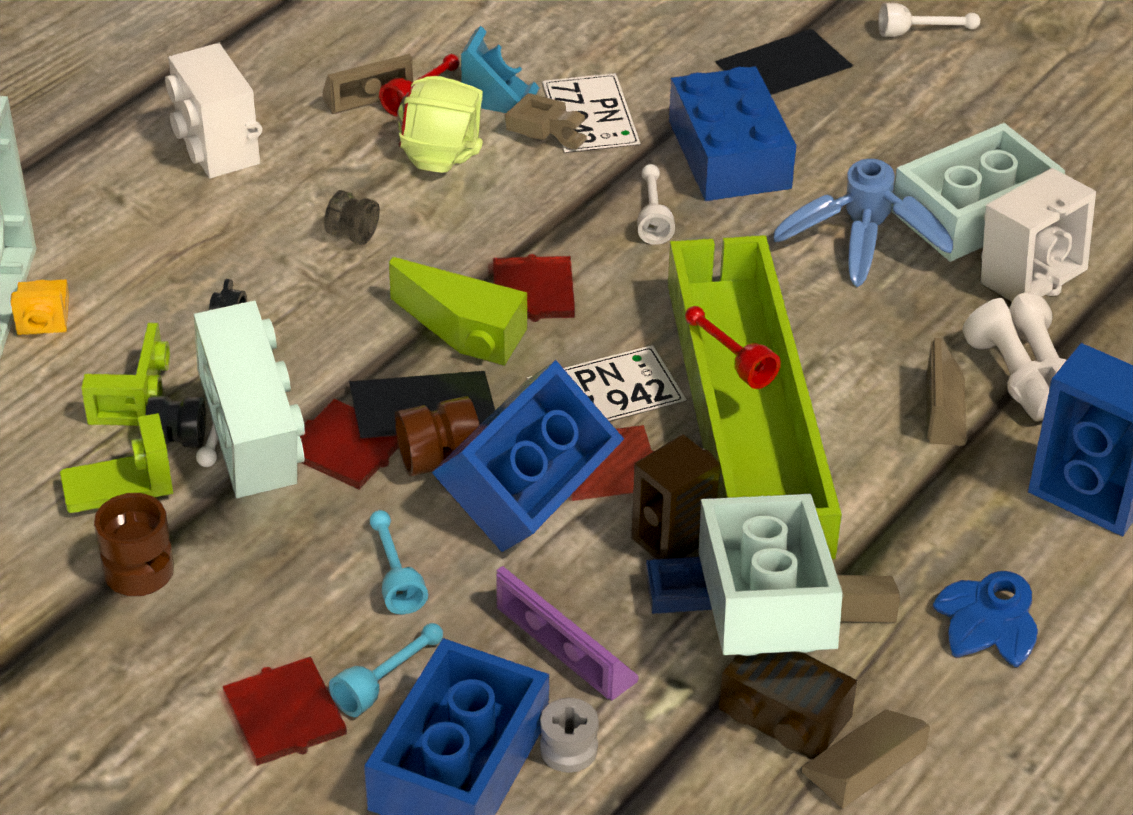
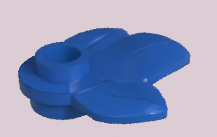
[933,571,1038,667]

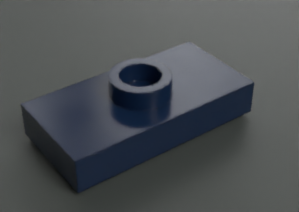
[645,557,712,614]

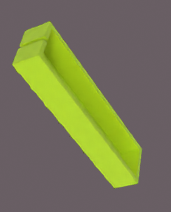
[668,235,842,559]

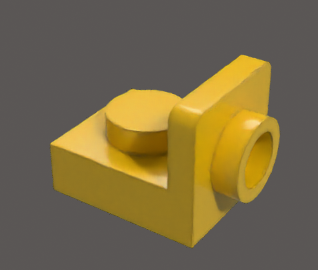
[10,279,69,335]

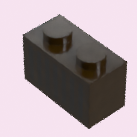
[631,434,720,559]
[719,651,858,759]

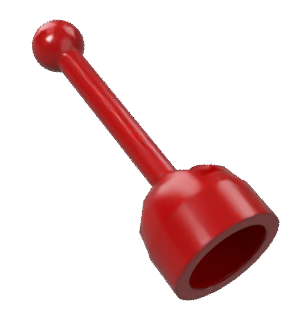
[379,54,460,116]
[685,306,781,389]

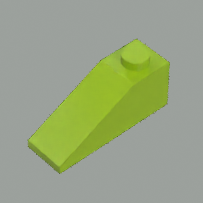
[389,257,527,366]

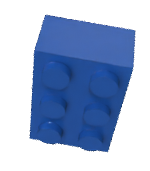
[669,66,796,201]
[1028,343,1133,537]
[432,360,624,552]
[364,638,549,815]

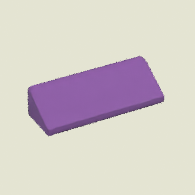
[496,566,639,701]

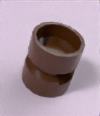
[395,396,479,477]
[94,493,174,596]

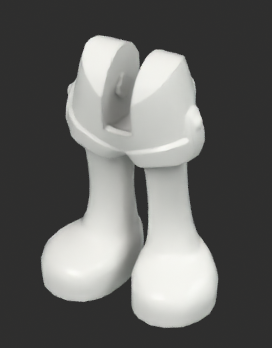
[962,292,1066,422]

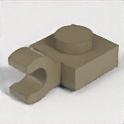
[504,93,587,149]

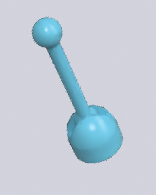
[370,510,428,615]
[329,623,443,717]

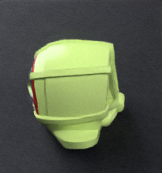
[398,76,483,173]

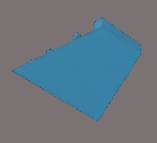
[461,26,540,113]

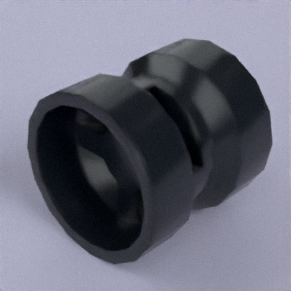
[145,395,206,448]

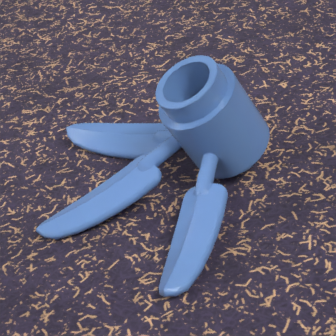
[773,159,953,287]

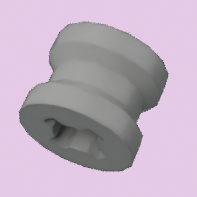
[540,697,599,773]

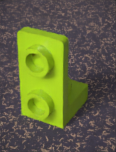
[81,322,170,426]
[60,413,174,513]

